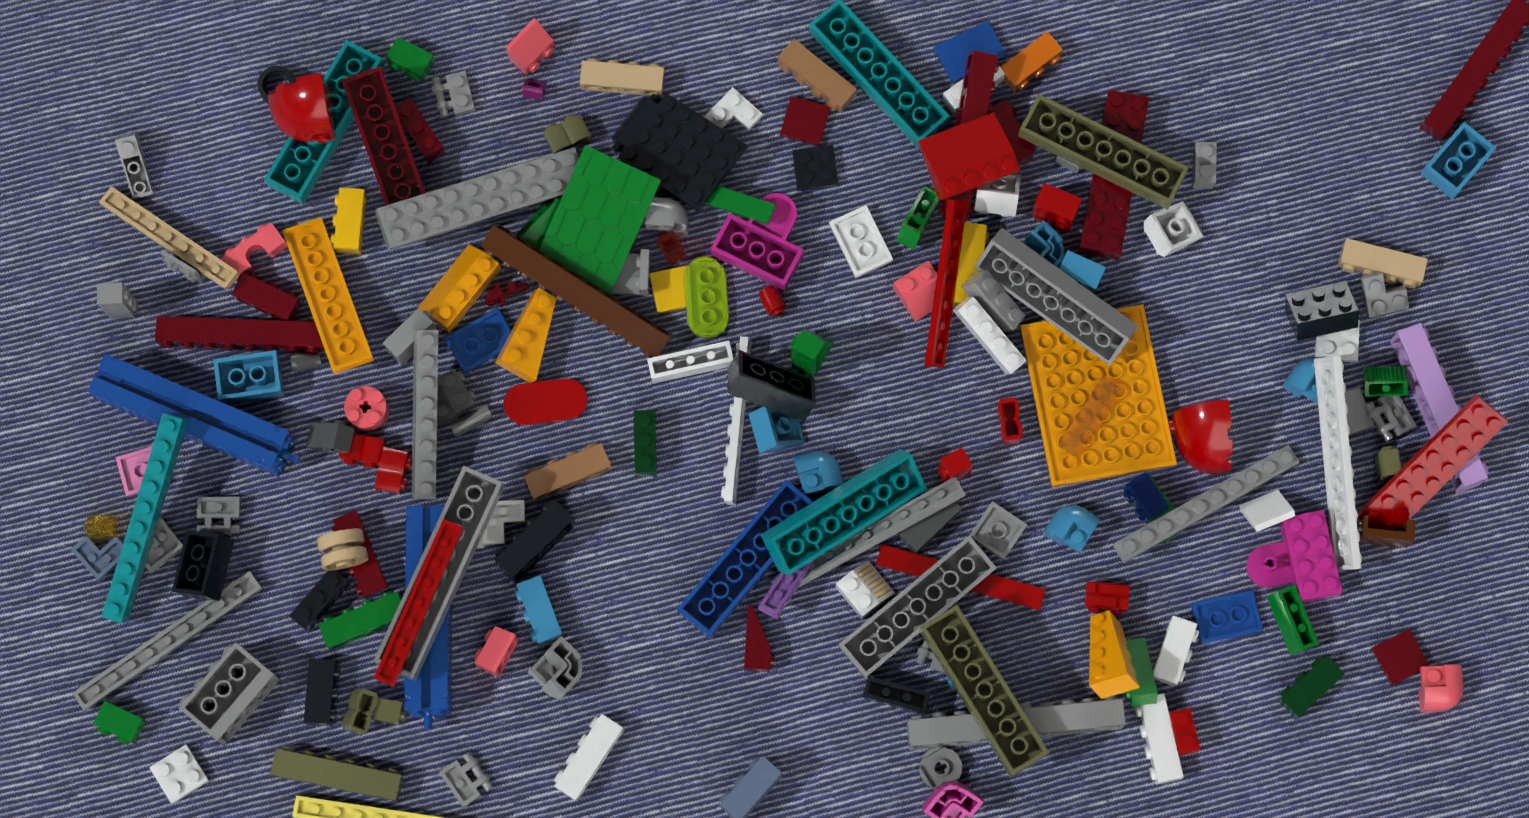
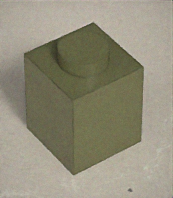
[373,698,407,726]

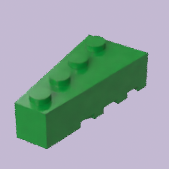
[790,329,834,378]

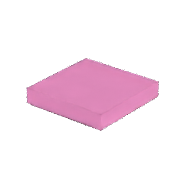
[116,446,152,498]

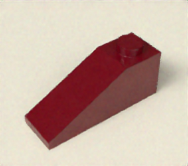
[744,605,775,672]

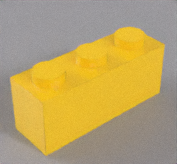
[331,187,367,254]

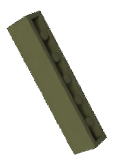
[270,746,404,802]

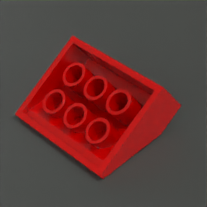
[917,112,1021,200]

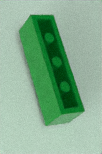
[318,591,402,651]

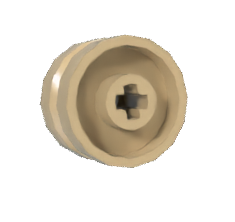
[316,528,369,570]

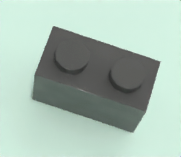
[306,420,354,453]

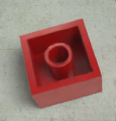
[1031,183,1082,232]

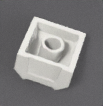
[1144,201,1204,257]

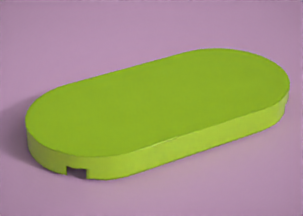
[684,256,729,339]

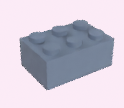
[720,756,783,818]

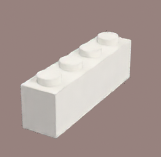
[953,296,1027,374]
[647,341,733,384]
[1135,693,1184,785]
[554,714,624,802]

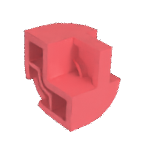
[1418,665,1463,712]

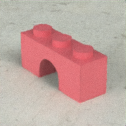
[220,223,288,282]

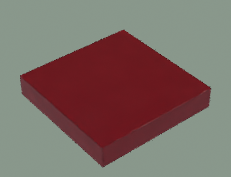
[780,96,830,147]
[1371,629,1429,686]

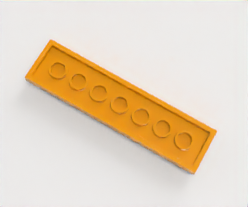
[282,217,374,374]

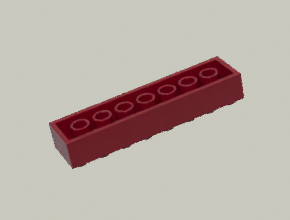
[342,66,425,205]
[1078,90,1149,261]

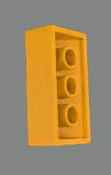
[417,245,502,333]

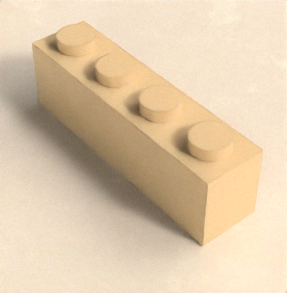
[580,58,665,97]
[1337,238,1428,288]

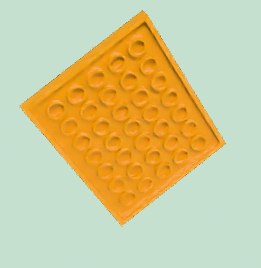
[1020,304,1177,487]

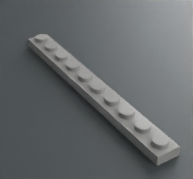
[1113,445,1300,563]
[770,476,966,588]
[72,571,262,711]

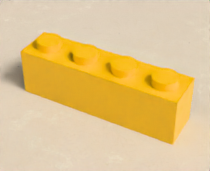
[953,222,989,307]

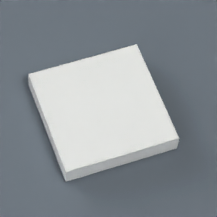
[1239,490,1295,532]

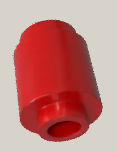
[759,285,787,317]

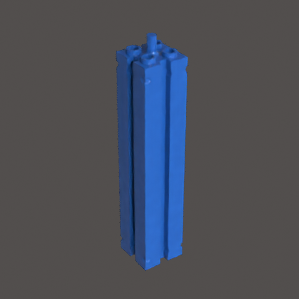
[87,354,300,477]
[404,505,452,729]

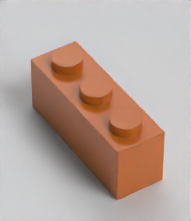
[1000,31,1063,92]

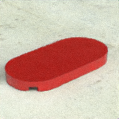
[504,379,588,426]

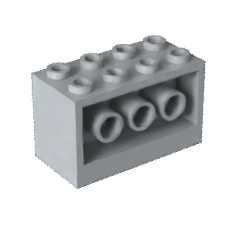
[179,642,280,745]

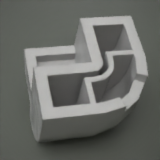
[645,197,689,237]
[528,636,583,699]

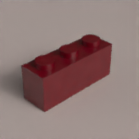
[395,97,445,164]
[989,100,1035,165]
[231,273,301,321]

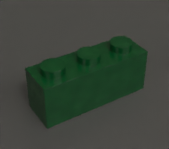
[634,410,657,477]
[1278,656,1344,720]

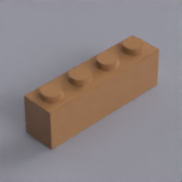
[778,39,857,113]
[524,442,612,502]

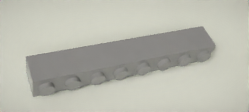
[412,329,438,499]

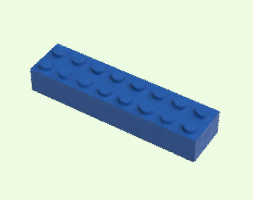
[677,480,813,639]

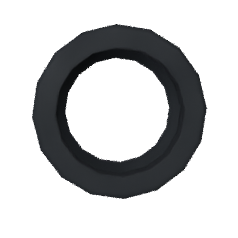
[257,65,296,104]

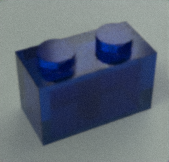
[1123,472,1170,524]

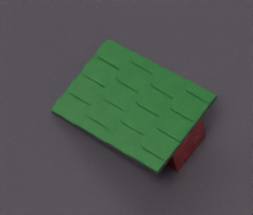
[539,145,661,295]

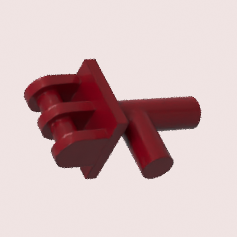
[485,281,529,308]

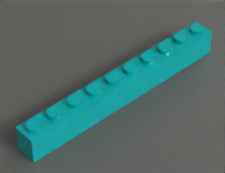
[101,413,189,623]

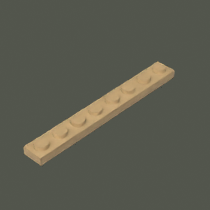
[99,186,240,291]

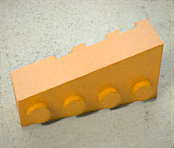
[495,288,556,383]
[1089,610,1140,699]

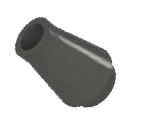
[290,352,321,372]

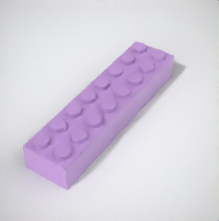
[1390,323,1488,494]

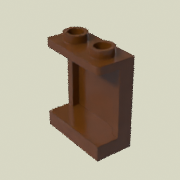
[1357,515,1416,548]

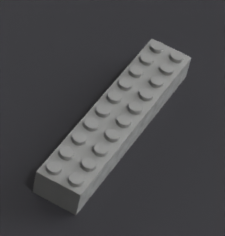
[375,147,579,251]
[374,465,505,681]
[906,696,1126,751]

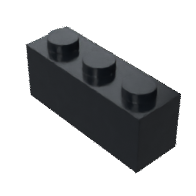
[289,570,350,633]
[304,659,340,726]
[862,676,930,715]

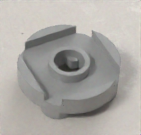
[919,747,962,789]

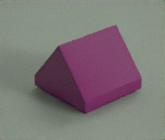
[522,79,546,101]

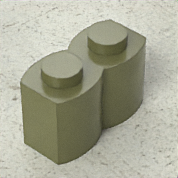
[543,114,592,154]
[1374,446,1402,483]
[342,689,378,734]

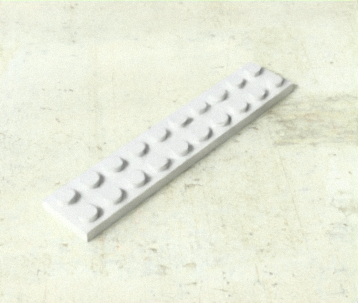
[1314,355,1362,570]

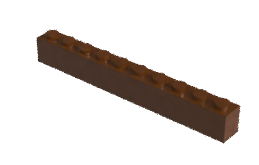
[481,223,672,358]

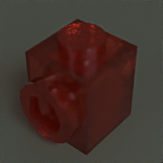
[656,232,686,265]

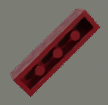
[332,510,390,600]

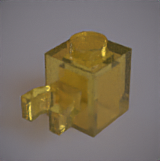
[84,515,117,540]

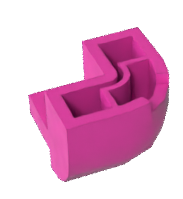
[922,780,984,818]

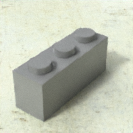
[961,270,1026,332]
[97,282,138,319]

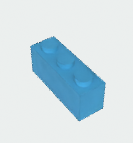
[515,575,563,646]

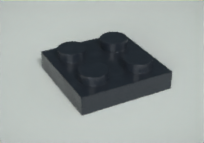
[792,145,838,192]

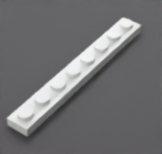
[721,336,752,505]

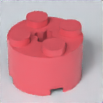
[344,386,389,433]

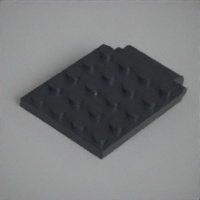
[611,93,748,212]

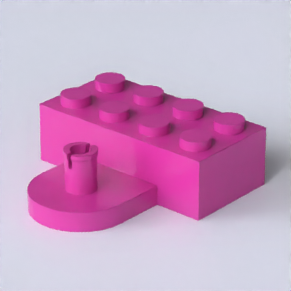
[710,193,804,291]
[1246,510,1343,603]

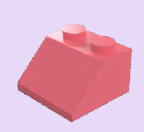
[506,18,555,75]
[893,261,937,322]
[474,626,519,678]

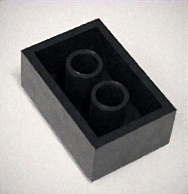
[1285,281,1359,341]
[171,530,235,601]

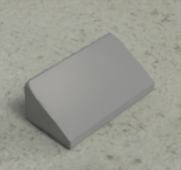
[450,405,493,437]

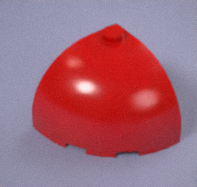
[268,73,336,143]
[1168,399,1233,475]

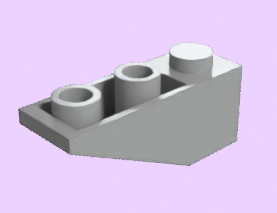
[115,131,153,199]

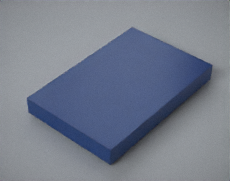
[933,20,1007,84]
[444,307,512,374]
[1191,590,1264,645]

